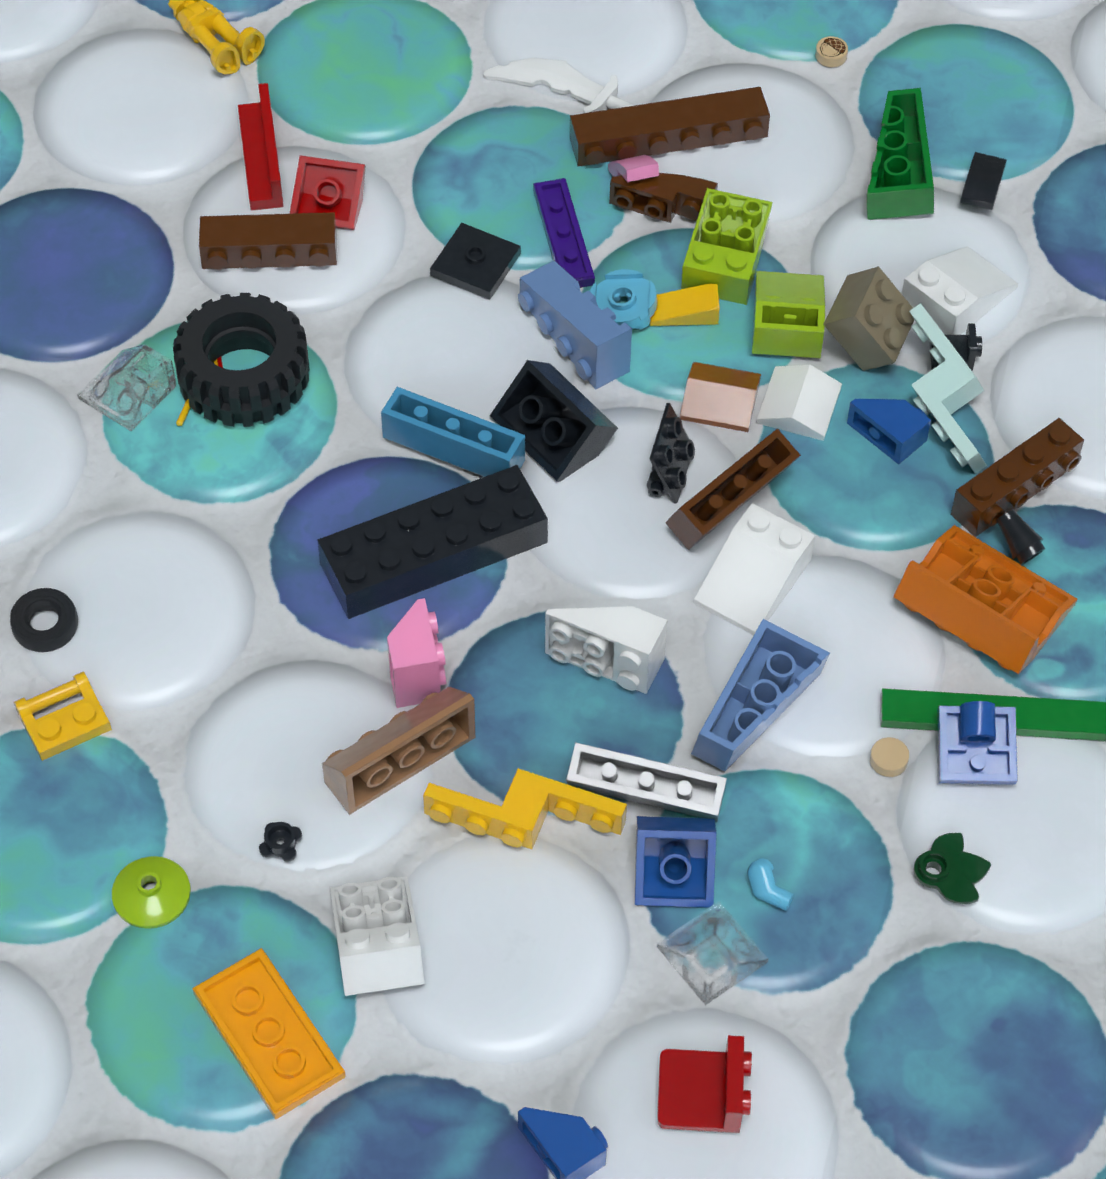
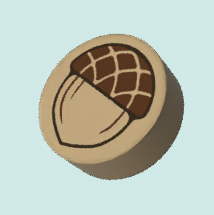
[815,36,848,67]

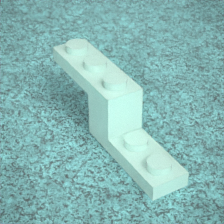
[909,303,987,474]

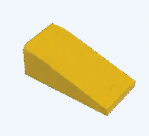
[650,284,720,326]

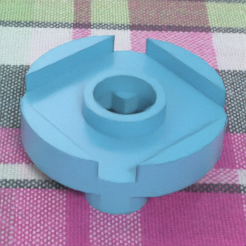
[590,269,658,329]

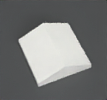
[756,364,842,441]

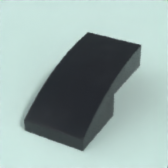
[960,152,1007,210]

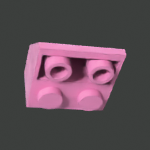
[387,598,446,708]

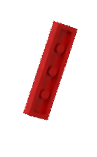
[238,83,284,211]

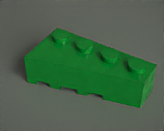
[867,88,934,220]

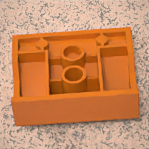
[893,525,1078,674]

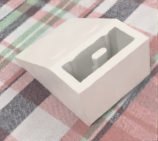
[545,606,668,694]
[330,876,425,996]

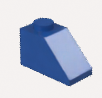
[847,399,931,465]
[518,1107,608,1179]

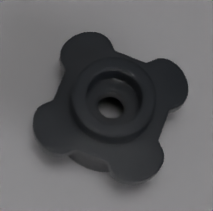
[259,822,302,862]

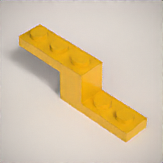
[423,768,627,849]

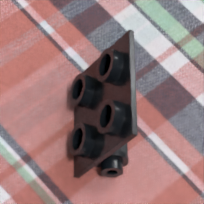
[646,403,695,503]

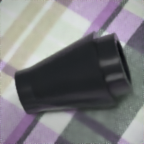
[996,509,1045,565]

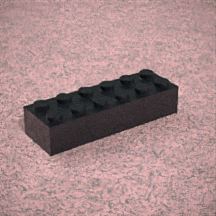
[317,465,548,619]

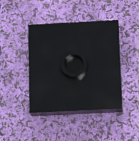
[430,222,521,300]

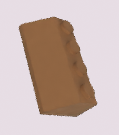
[322,687,476,815]

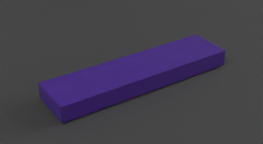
[533,178,595,288]

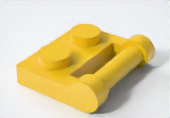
[14,671,112,761]

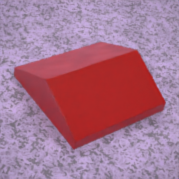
[289,155,366,230]

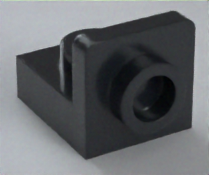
[929,323,982,371]

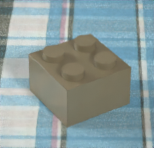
[823,266,914,371]

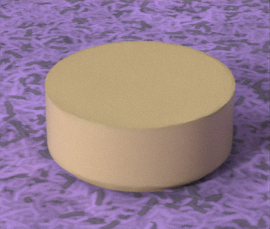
[870,737,909,777]

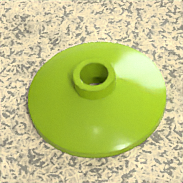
[112,856,191,929]

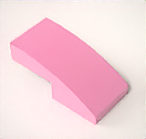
[608,155,659,182]

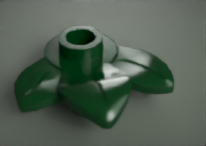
[913,833,991,904]

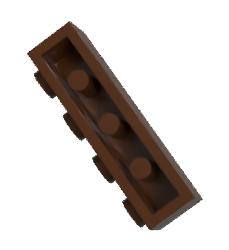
[950,418,1084,537]

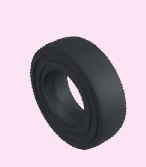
[10,588,78,652]

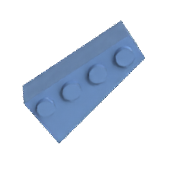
[518,261,632,390]
[691,619,830,771]

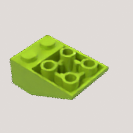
[681,188,773,305]
[752,271,825,358]

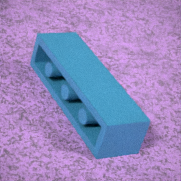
[381,386,525,477]

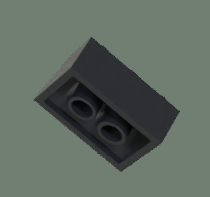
[489,360,618,482]

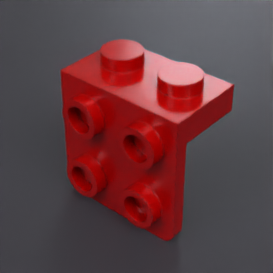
[657,1035,752,1133]

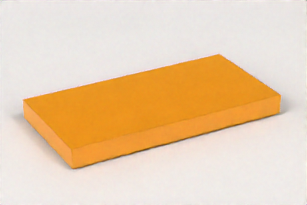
[192,948,346,1120]

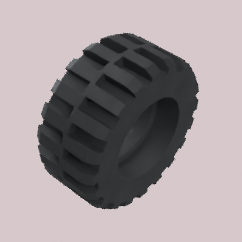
[173,293,310,427]

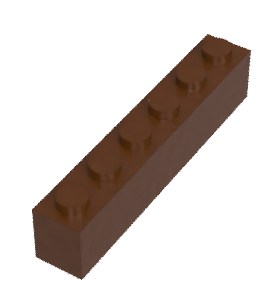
[570,87,770,166]

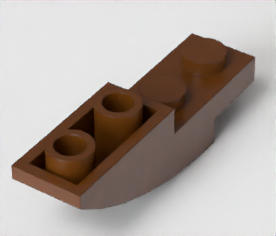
[609,173,718,223]

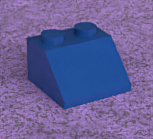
[635,816,717,908]

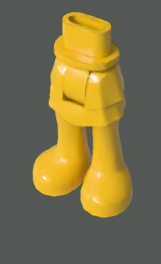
[168,0,265,74]

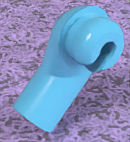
[748,858,794,911]

